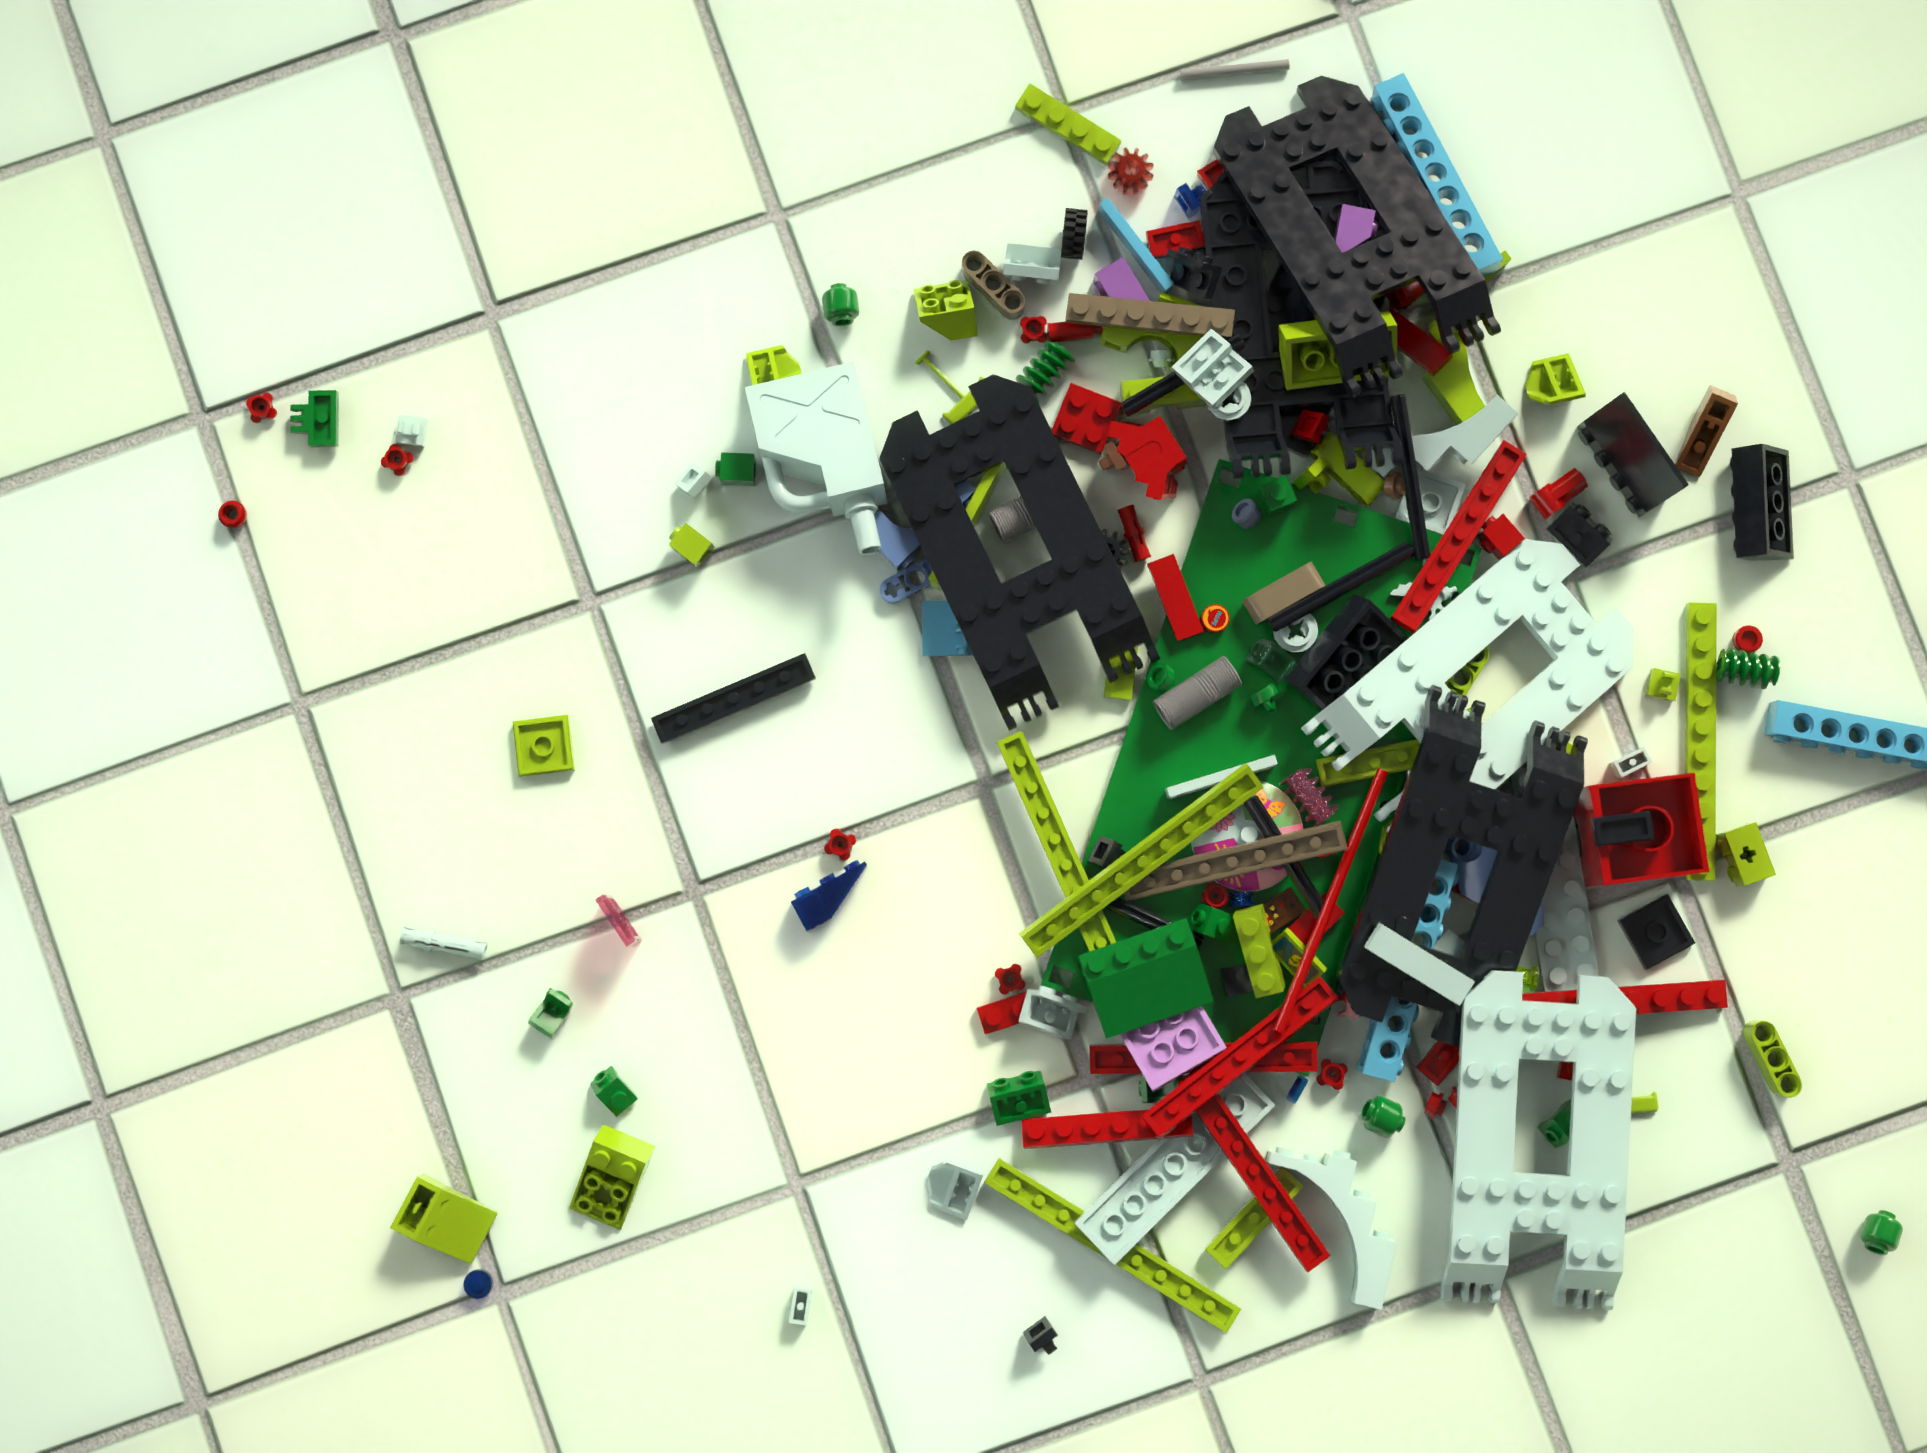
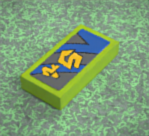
[1271,927,1327,987]

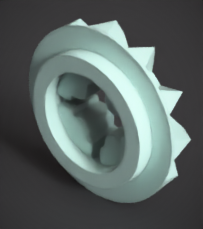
[1207,382,1251,422]
[1273,614,1318,653]

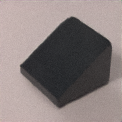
[1221,964,1254,997]

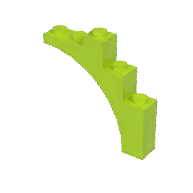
[1421,250,1512,426]

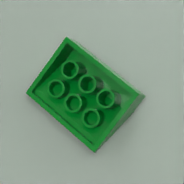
[1077,918,1214,1039]

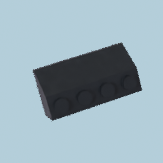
[1730,443,1794,561]

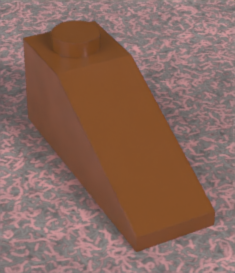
[1675,385,1738,477]

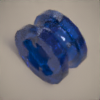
[1229,891,1255,907]

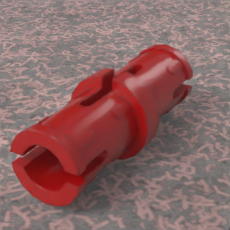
[1117,504,1151,563]

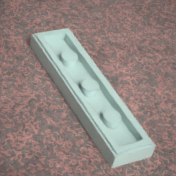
[1165,755,1278,800]
[1364,923,1475,1006]

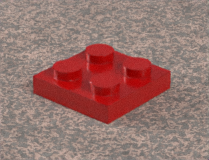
[1052,383,1122,455]

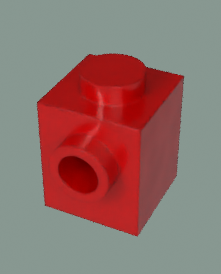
[1477,514,1525,560]

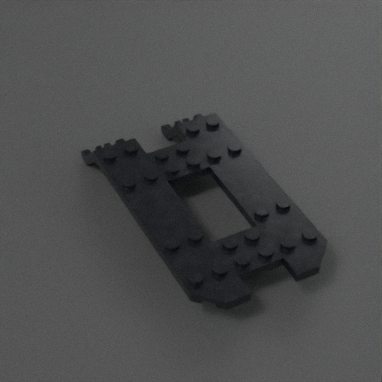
[1213,75,1501,398]
[1199,160,1404,479]
[879,374,1160,731]
[1336,685,1588,1048]

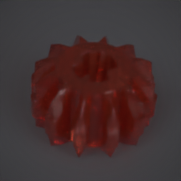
[1108,147,1154,195]

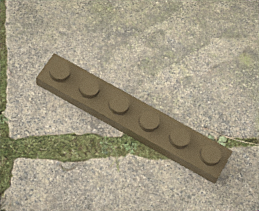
[1065,293,1235,339]

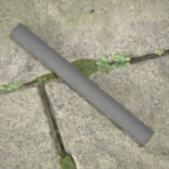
[1180,59,1290,81]

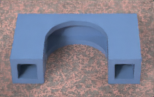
[850,480,976,571]

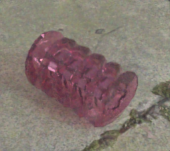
[1279,767,1339,827]

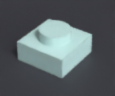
[675,463,712,498]

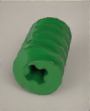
[1015,341,1076,402]
[1716,648,1780,690]

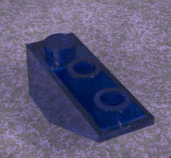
[791,860,868,932]

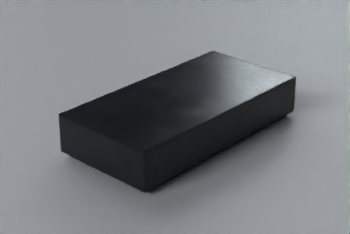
[1591,811,1654,847]

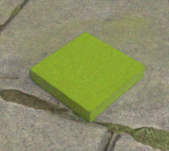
[512,714,575,777]

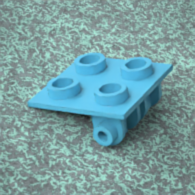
[922,601,973,656]

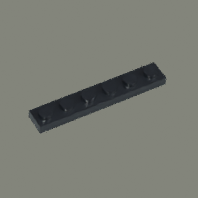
[651,653,816,744]

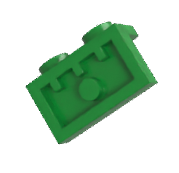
[987,1071,1051,1126]

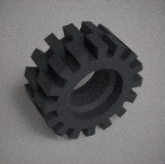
[1060,208,1088,260]

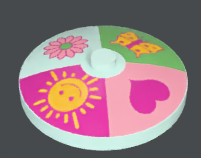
[1191,781,1303,892]

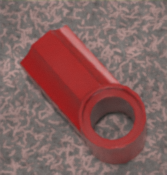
[1529,467,1588,520]

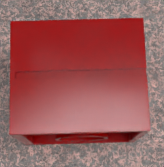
[1573,772,1710,887]

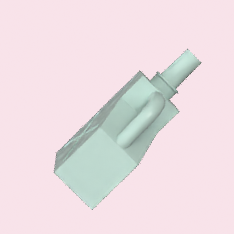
[745,362,888,555]

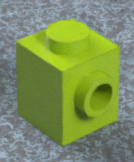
[669,523,714,569]

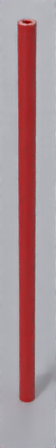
[1273,768,1388,1034]

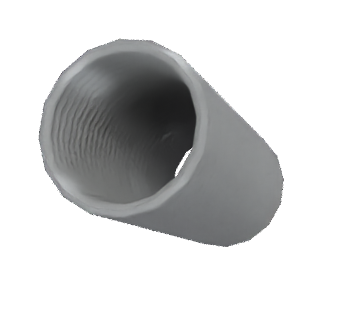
[988,496,1035,543]
[1153,656,1242,730]

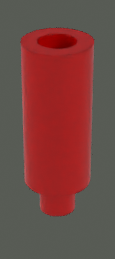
[1047,321,1103,343]

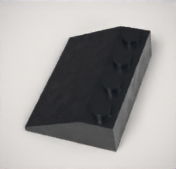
[1577,392,1689,517]
[1283,594,1408,712]

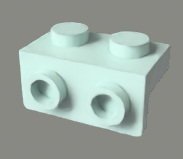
[1003,242,1061,284]
[1018,986,1087,1039]

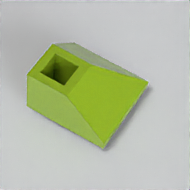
[913,280,978,341]

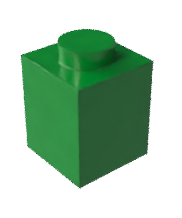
[715,452,756,486]
[1256,475,1297,517]

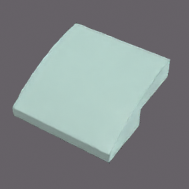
[1172,329,1254,410]

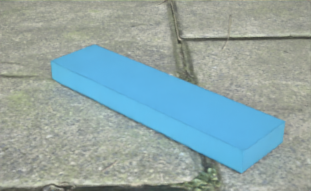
[1098,198,1174,294]

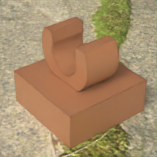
[1098,441,1130,471]

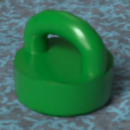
[1147,663,1175,694]
[1250,683,1278,712]

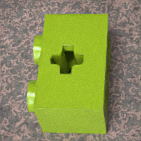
[1717,822,1776,887]

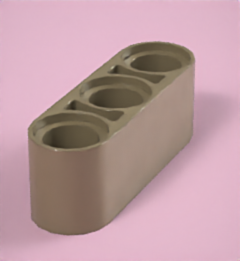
[961,250,1025,320]
[1242,562,1326,625]

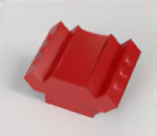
[1107,416,1188,500]

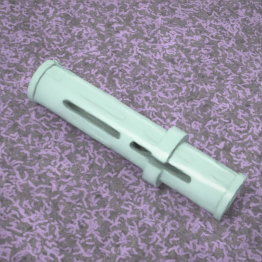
[400,926,488,960]

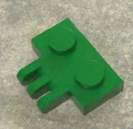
[290,390,339,447]

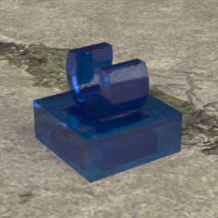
[1174,183,1206,219]

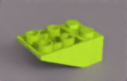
[569,1124,655,1230]
[390,1173,499,1264]

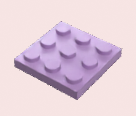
[1120,1006,1227,1092]

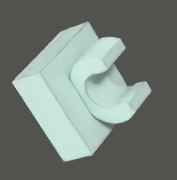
[395,415,428,447]

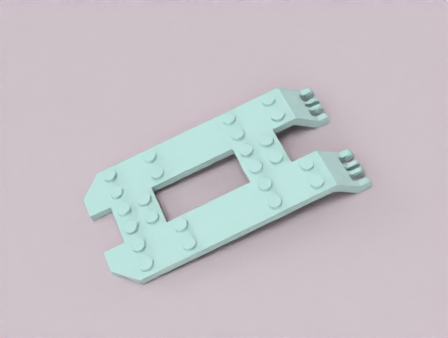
[1301,539,1634,832]
[1441,970,1636,1310]

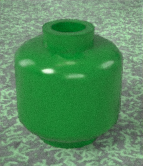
[822,283,860,326]
[1361,1096,1405,1137]
[1860,1210,1903,1255]

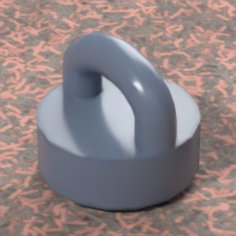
[1232,498,1262,530]

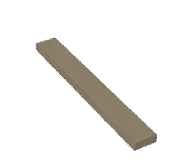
[1124,821,1347,901]

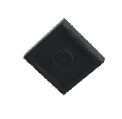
[1617,894,1695,970]

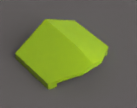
[746,345,802,385]
[1525,353,1586,406]

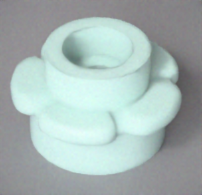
[1148,350,1175,367]

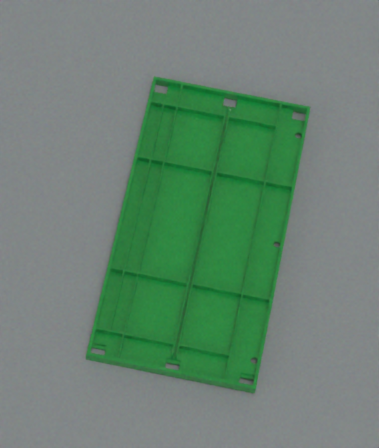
[1040,459,1482,1077]

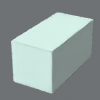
[1609,747,1652,779]
[789,1285,813,1326]

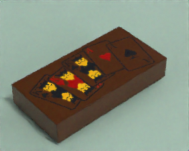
[1263,886,1306,934]

